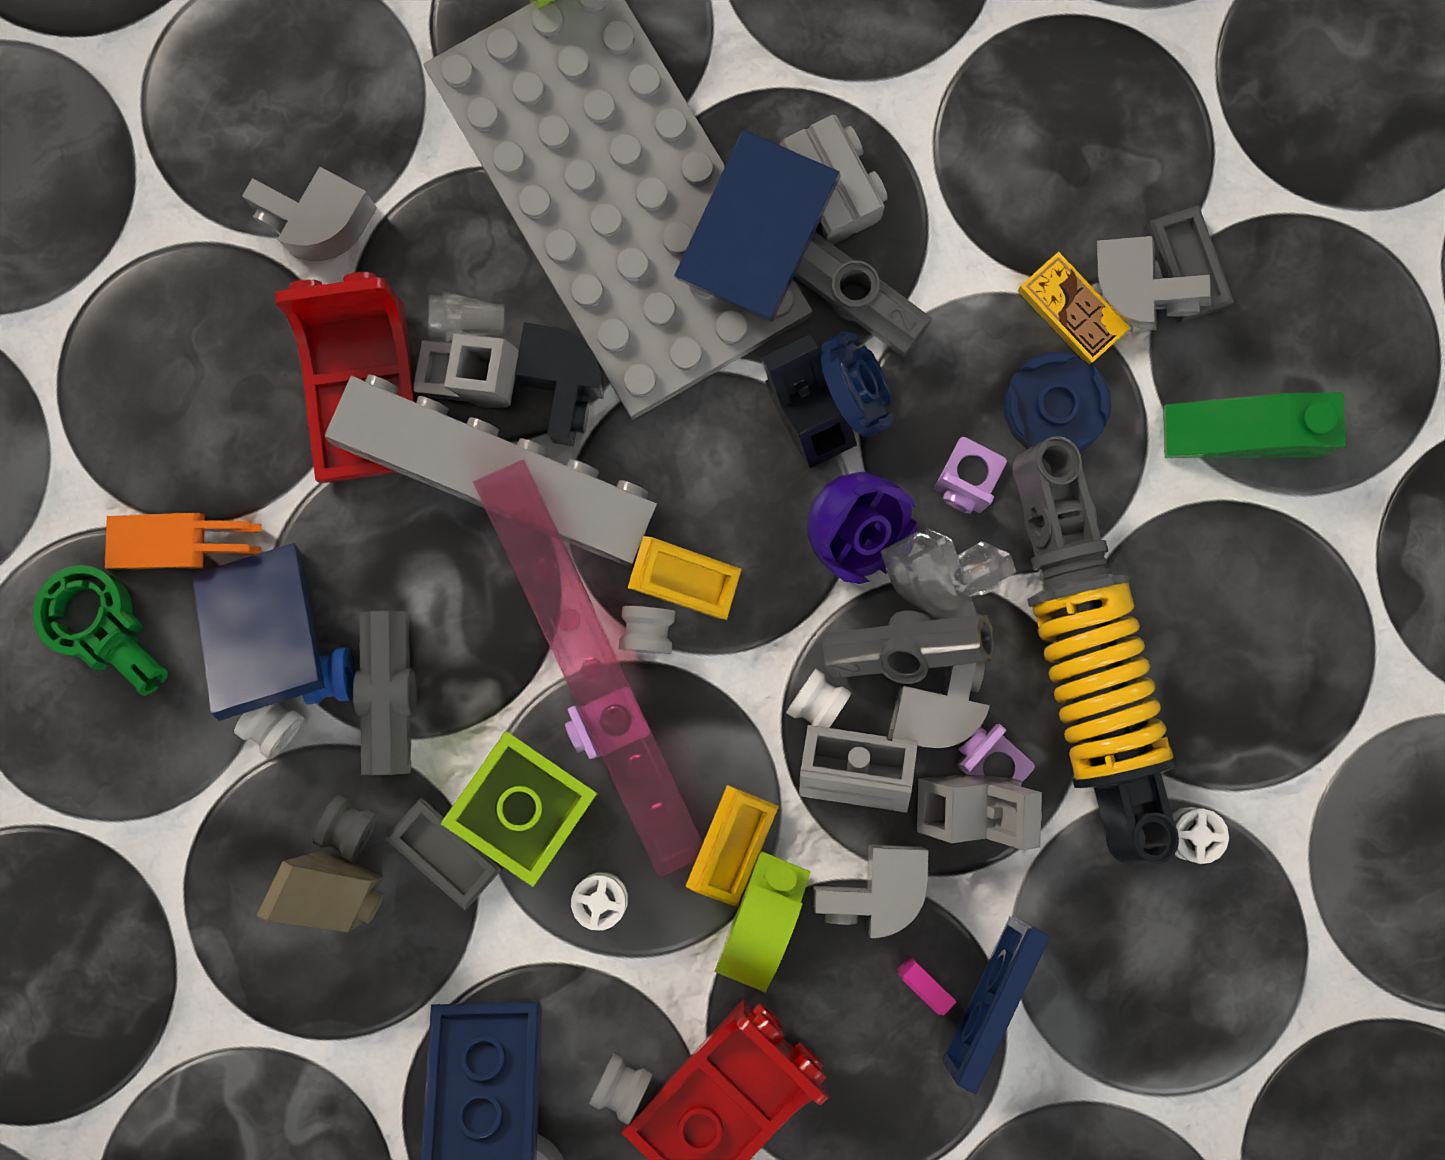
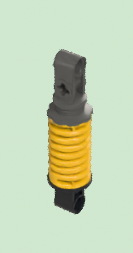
[1013,436,1179,864]

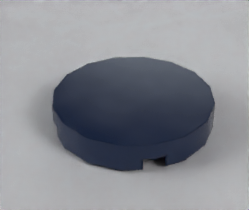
[821,331,894,437]
[1004,352,1111,452]

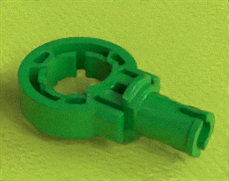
[33,565,168,696]

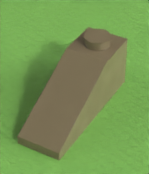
[256,849,384,932]

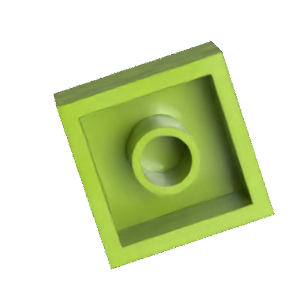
[440,730,597,887]

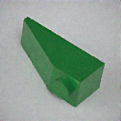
[1163,392,1346,458]

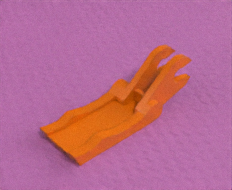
[105,513,262,570]

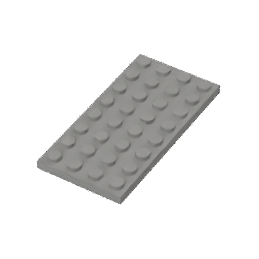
[423,0,813,420]

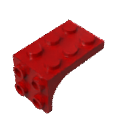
[275,272,417,484]
[622,999,829,1160]

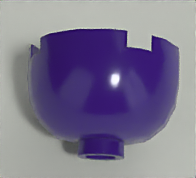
[807,472,917,584]

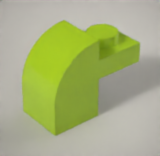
[714,851,811,992]

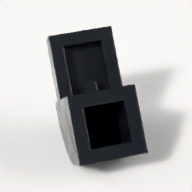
[515,322,604,447]
[761,334,857,468]

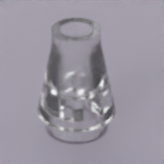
[428,291,504,343]

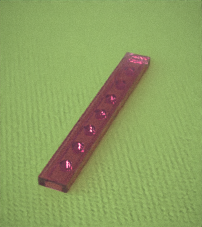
[473,458,703,878]

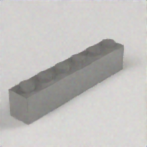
[325,375,657,568]

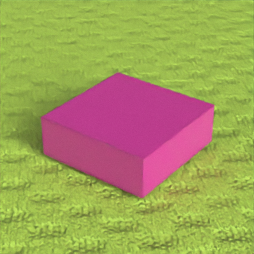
[897,955,957,1016]

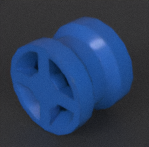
[302,647,355,704]

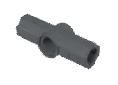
[794,232,932,358]
[822,610,995,684]
[353,611,417,775]

